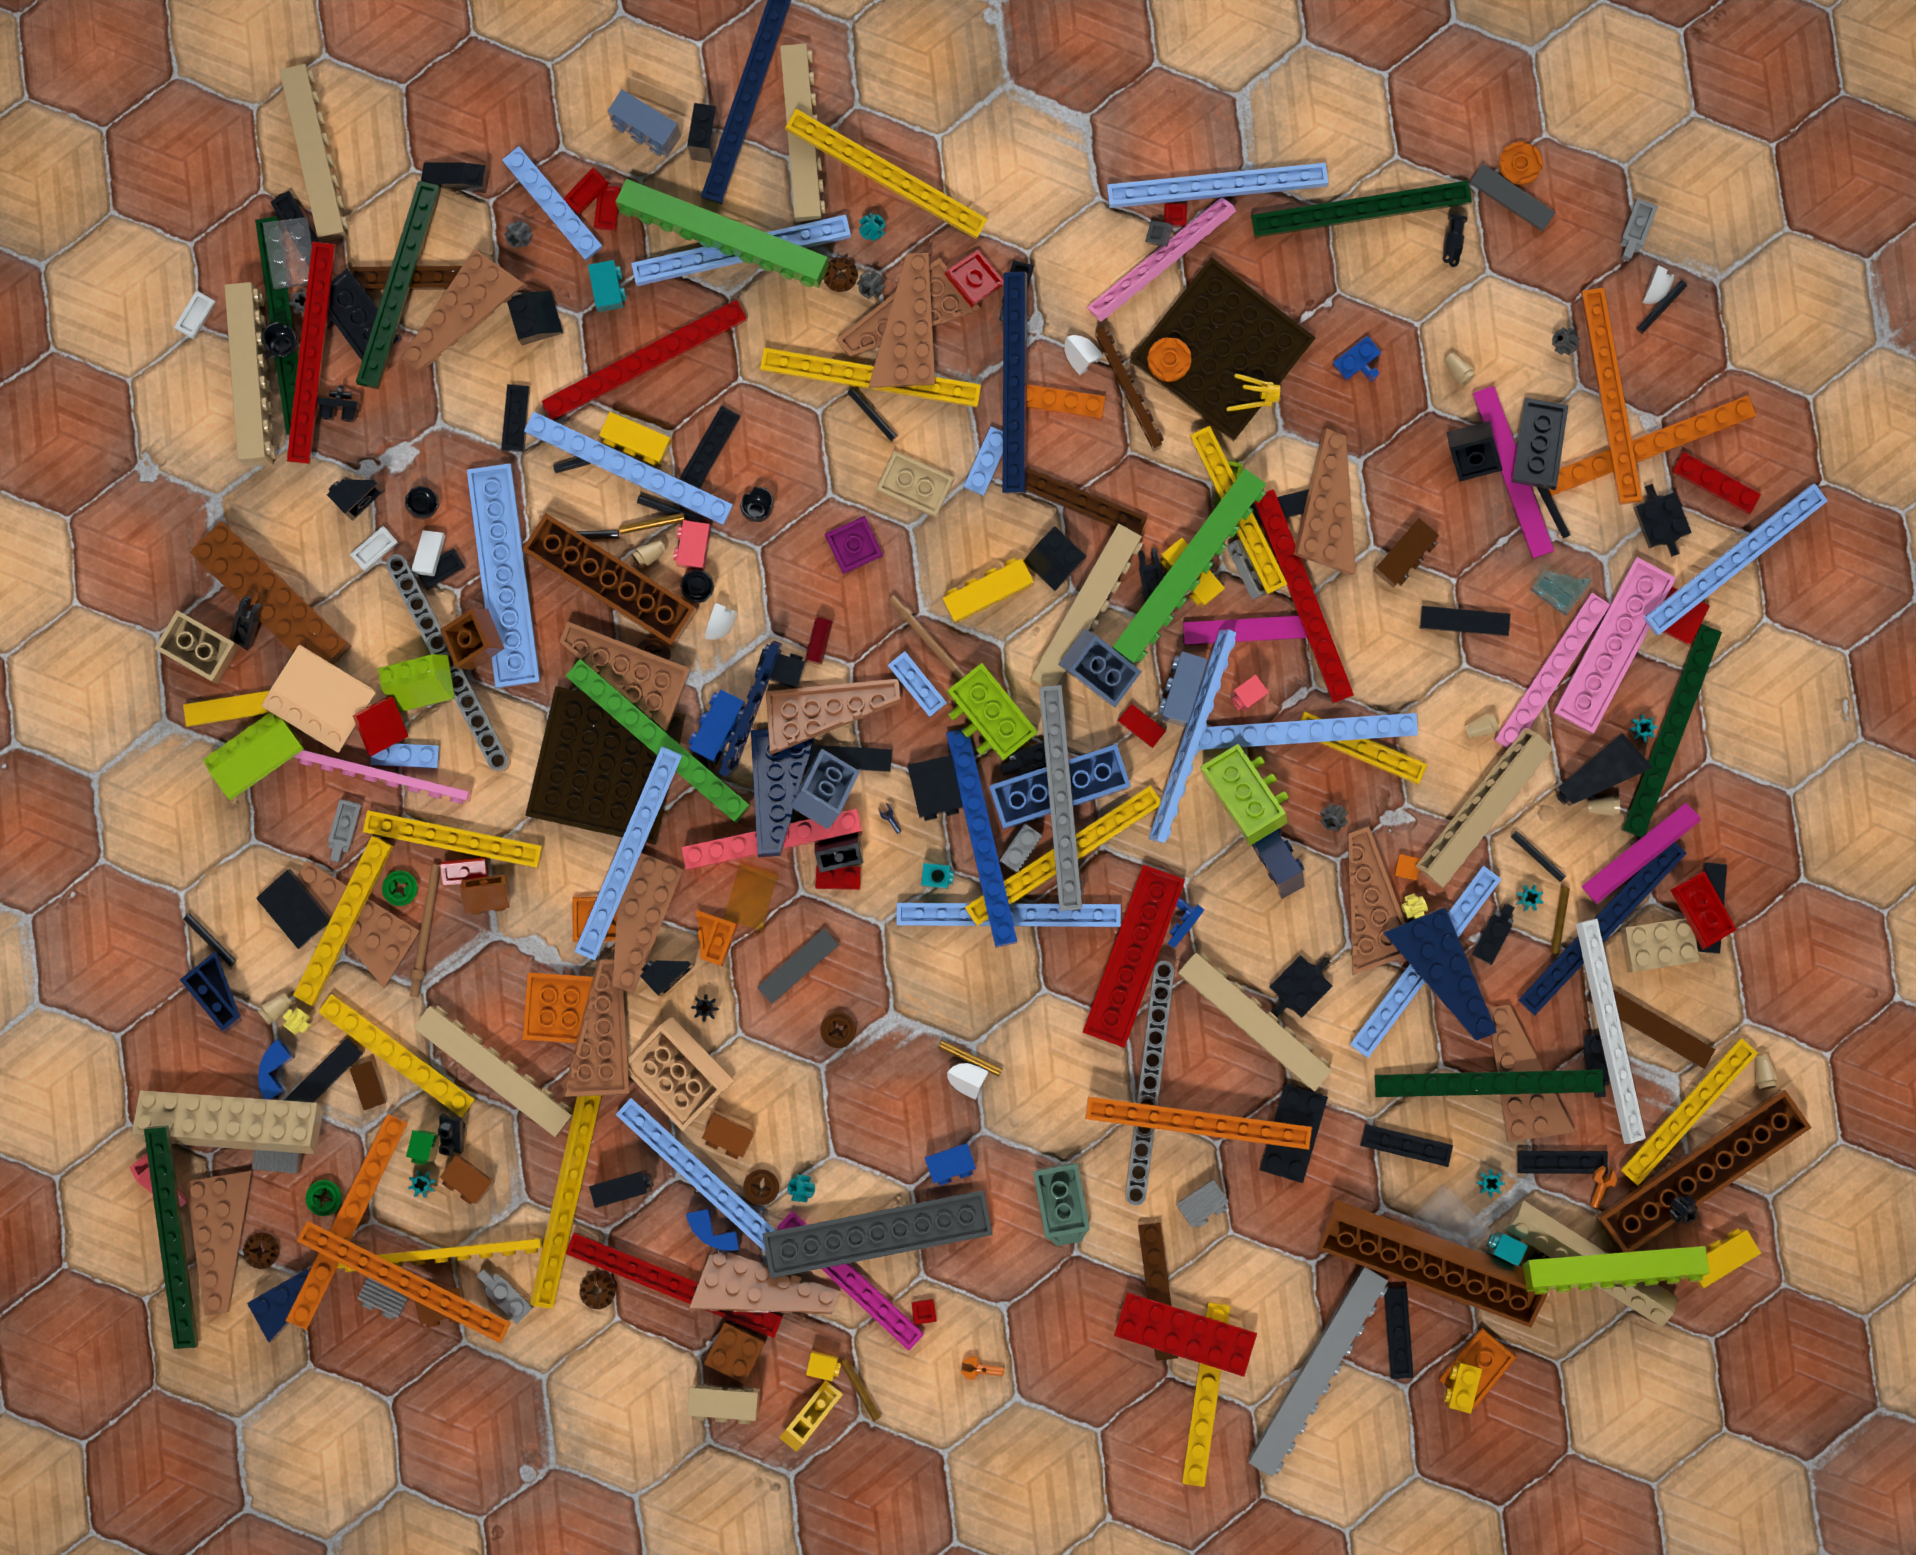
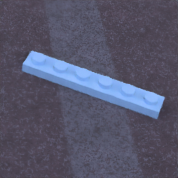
[502,146,603,261]

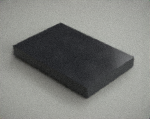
[256,869,331,949]

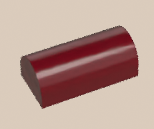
[805,617,833,665]

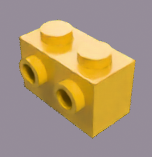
[1444,1361,1482,1414]

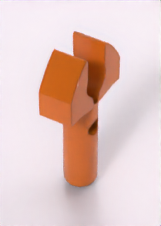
[1590,1166,1617,1208]
[961,1356,1004,1380]

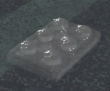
[263,217,312,289]
[1412,1184,1493,1251]

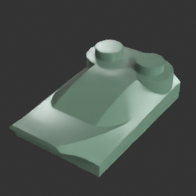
[1033,1163,1090,1246]

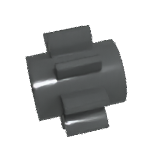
[504,220,533,249]
[857,271,886,299]
[289,288,306,315]
[1552,327,1580,355]
[1320,803,1348,832]

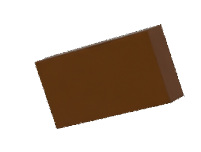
[349,1061,386,1111]

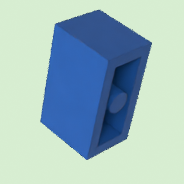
[925,1143,976,1186]

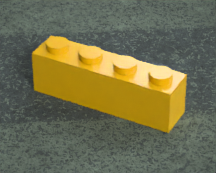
[942,558,1034,625]

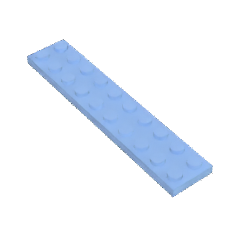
[467,464,541,688]

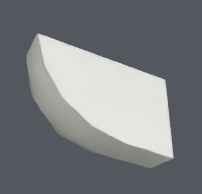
[1642,266,1674,304]
[1065,335,1103,375]
[705,603,738,640]
[947,1063,988,1100]

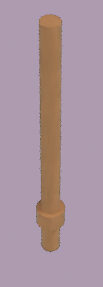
[888,595,966,681]
[410,864,440,998]

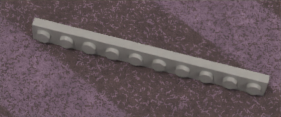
[1039,685,1082,911]

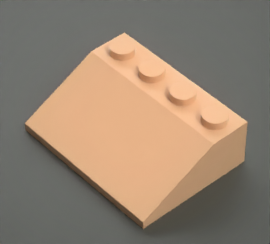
[261,644,377,753]
[627,1017,734,1131]

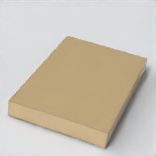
[876,450,954,518]

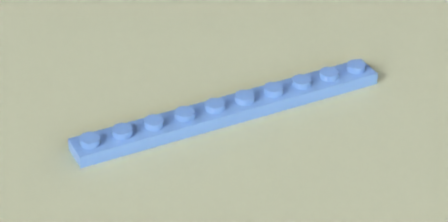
[1107,163,1328,208]
[631,215,851,286]
[524,411,733,526]
[1643,483,1828,635]
[1148,629,1236,843]
[1199,713,1418,750]
[574,746,683,960]
[1349,866,1501,1058]
[897,903,1121,927]
[615,1098,776,1251]

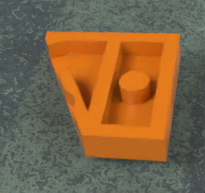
[696,910,738,967]

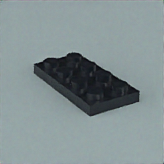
[328,268,402,360]
[1511,398,1569,490]
[1259,1084,1328,1183]

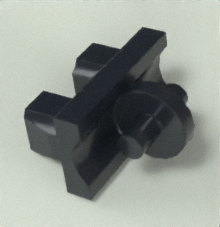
[317,385,361,423]
[438,1113,466,1157]

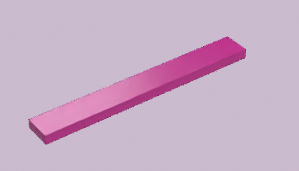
[1472,386,1554,559]
[777,1210,924,1351]

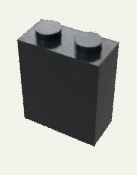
[687,103,720,163]
[907,755,963,821]
[589,1170,654,1208]

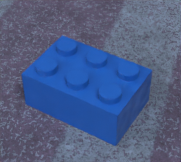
[688,689,746,765]

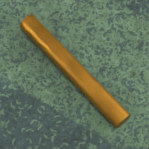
[619,513,686,534]
[1550,887,1570,954]
[938,1040,1002,1077]
[840,1358,881,1422]

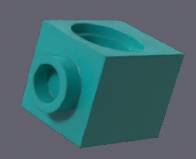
[921,863,954,889]

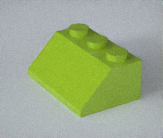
[378,654,455,712]

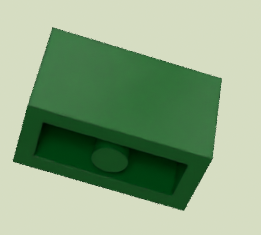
[406,1129,440,1165]

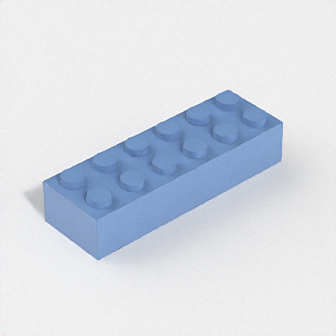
[989,744,1131,830]

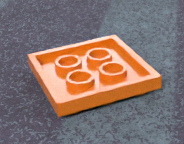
[522,972,593,1043]

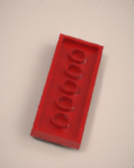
[1114,1292,1257,1377]

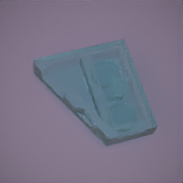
[1530,571,1591,616]

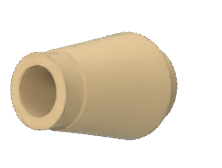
[1444,353,1475,386]
[632,540,666,569]
[1465,713,1500,739]
[1588,795,1620,817]
[258,993,292,1025]
[1755,1055,1778,1090]

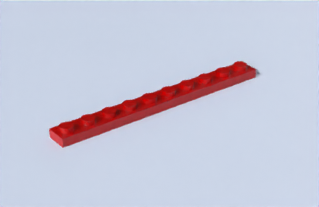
[287,242,336,465]
[541,299,747,421]
[1254,489,1354,704]
[565,1232,783,1338]

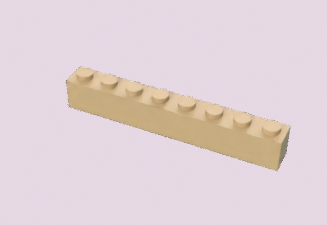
[780,44,826,223]
[279,64,349,243]
[1031,523,1143,687]
[1415,728,1553,888]
[1177,952,1332,1092]
[413,1005,573,1137]
[1507,1200,1678,1327]

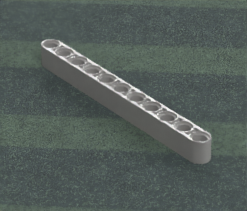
[386,554,510,772]
[1125,961,1174,1205]

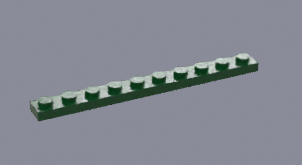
[1251,180,1472,238]
[356,181,440,390]
[255,216,299,436]
[1621,624,1722,838]
[1375,1070,1603,1097]
[144,1125,199,1349]

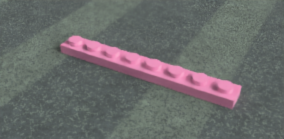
[1087,197,1236,321]
[1494,593,1610,749]
[294,750,472,804]

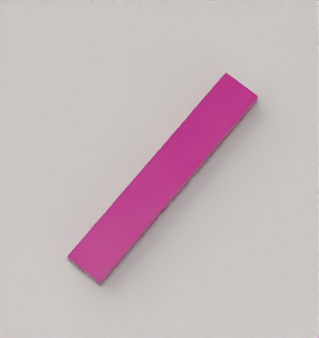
[1183,616,1307,645]
[1581,803,1701,904]

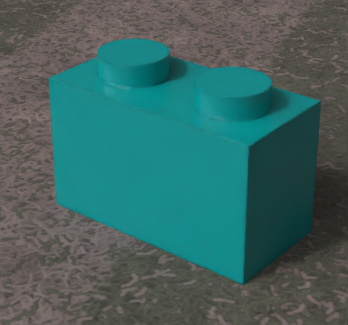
[588,260,627,313]
[1486,1231,1528,1266]

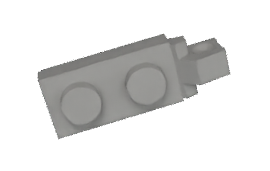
[1620,198,1658,262]
[1227,539,1266,600]
[328,799,363,863]
[477,1269,533,1324]

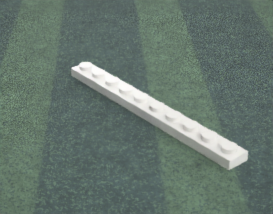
[1576,919,1646,1144]

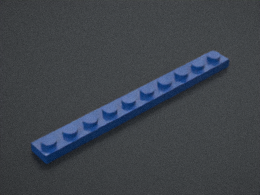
[946,729,1017,948]

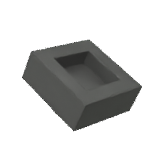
[1145,221,1173,247]

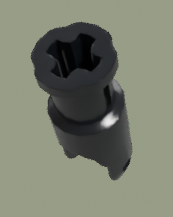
[1442,214,1468,267]

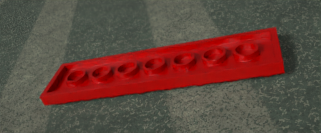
[1082,864,1185,1048]

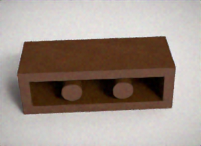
[1373,518,1439,588]

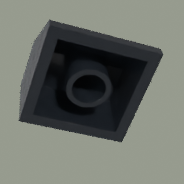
[507,291,564,345]
[1447,421,1503,482]
[327,479,385,521]
[1024,526,1087,591]
[640,960,695,996]

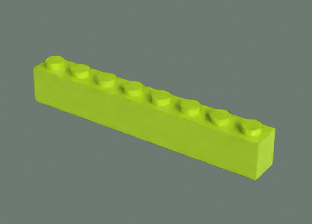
[1523,1246,1710,1295]

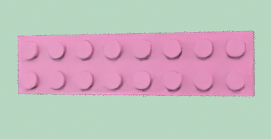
[1553,557,1676,734]

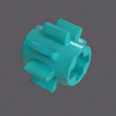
[859,213,885,242]
[1628,714,1658,743]
[1516,885,1544,912]
[1476,1169,1505,1198]
[408,1171,437,1198]
[787,1174,815,1203]

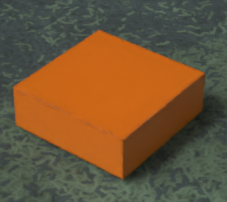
[1394,854,1421,881]

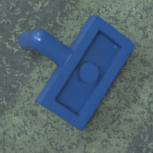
[1332,336,1381,382]
[1168,897,1205,948]

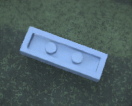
[964,426,1003,496]
[888,652,947,717]
[370,744,440,768]

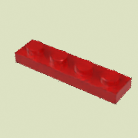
[1671,452,1761,515]

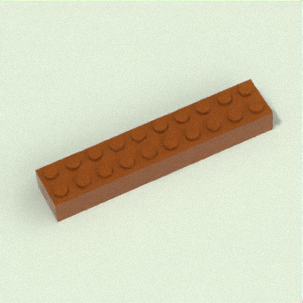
[1595,1090,1812,1253]
[1317,1199,1548,1328]

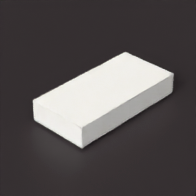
[174,290,217,340]
[350,526,399,572]
[411,530,446,576]

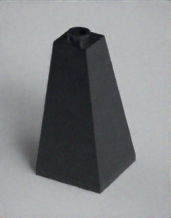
[1554,733,1652,806]

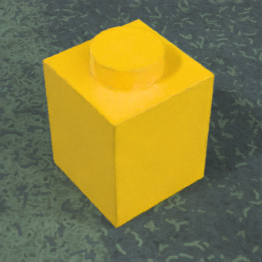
[806,1351,841,1381]

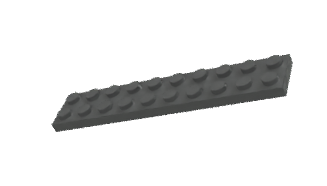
[762,1190,993,1279]

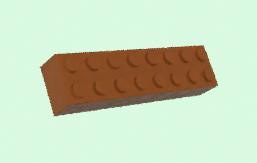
[522,513,697,648]
[190,521,352,665]

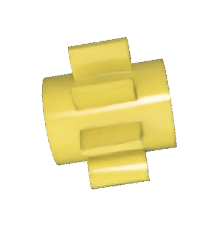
[1401,893,1428,920]
[283,1007,311,1035]

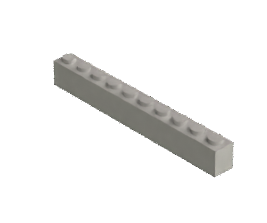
[1247,1266,1388,1477]

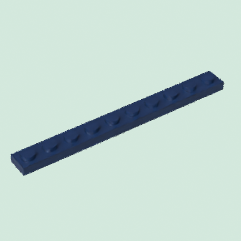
[701,0,792,205]
[1002,272,1027,494]
[1517,842,1687,1016]

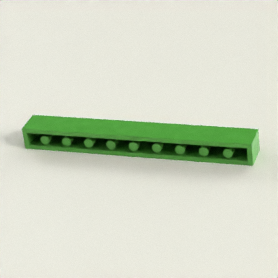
[616,179,829,288]
[1112,469,1266,665]
[565,659,751,823]

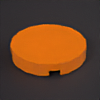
[1498,141,1543,186]
[1147,337,1191,382]

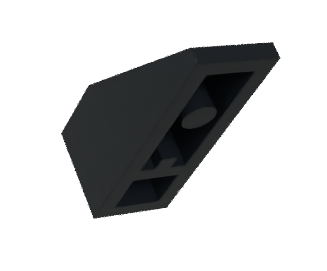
[421,162,489,193]

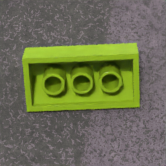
[203,712,304,801]

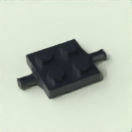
[1633,484,1692,557]
[1269,955,1333,1019]

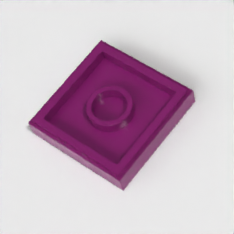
[825,516,883,575]

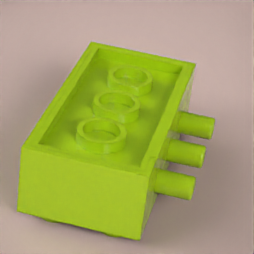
[946,663,1038,761]
[1200,744,1289,846]

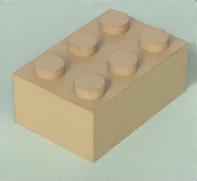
[154,610,240,684]
[1620,918,1700,973]
[687,1383,760,1424]

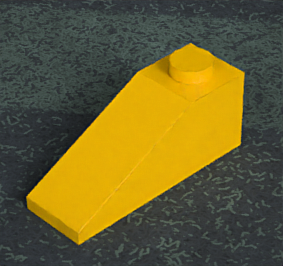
[779,1380,843,1452]

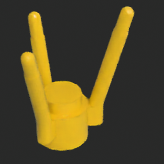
[1226,374,1280,411]

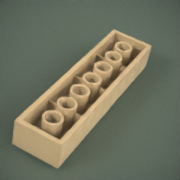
[225,282,277,468]
[132,1090,323,1154]

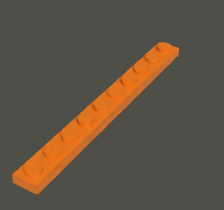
[1581,288,1642,505]
[1548,395,1757,497]
[1085,1097,1312,1150]
[285,1114,408,1330]
[296,1221,511,1344]

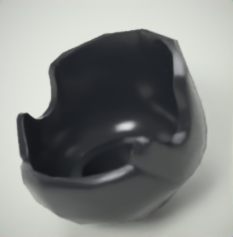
[262,322,298,358]
[405,486,439,520]
[740,487,774,522]
[680,569,715,603]

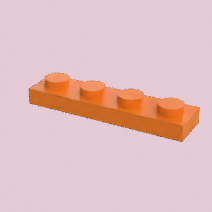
[1027,385,1105,419]

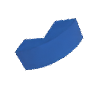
[258,1039,295,1100]
[686,1209,740,1251]

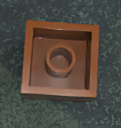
[440,608,505,670]
[704,1321,766,1384]

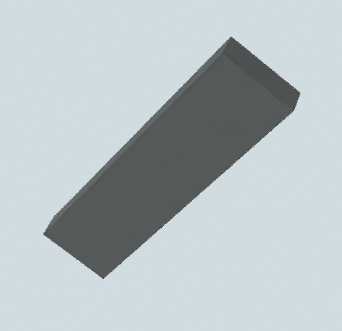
[1469,164,1556,232]
[757,928,839,1004]

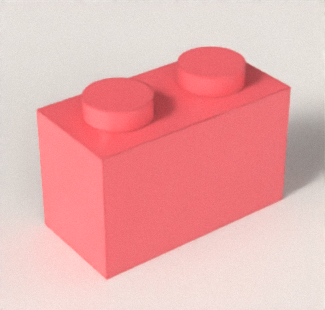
[673,520,711,570]
[1230,675,1269,713]

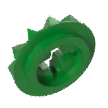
[382,871,418,906]
[305,1180,342,1216]

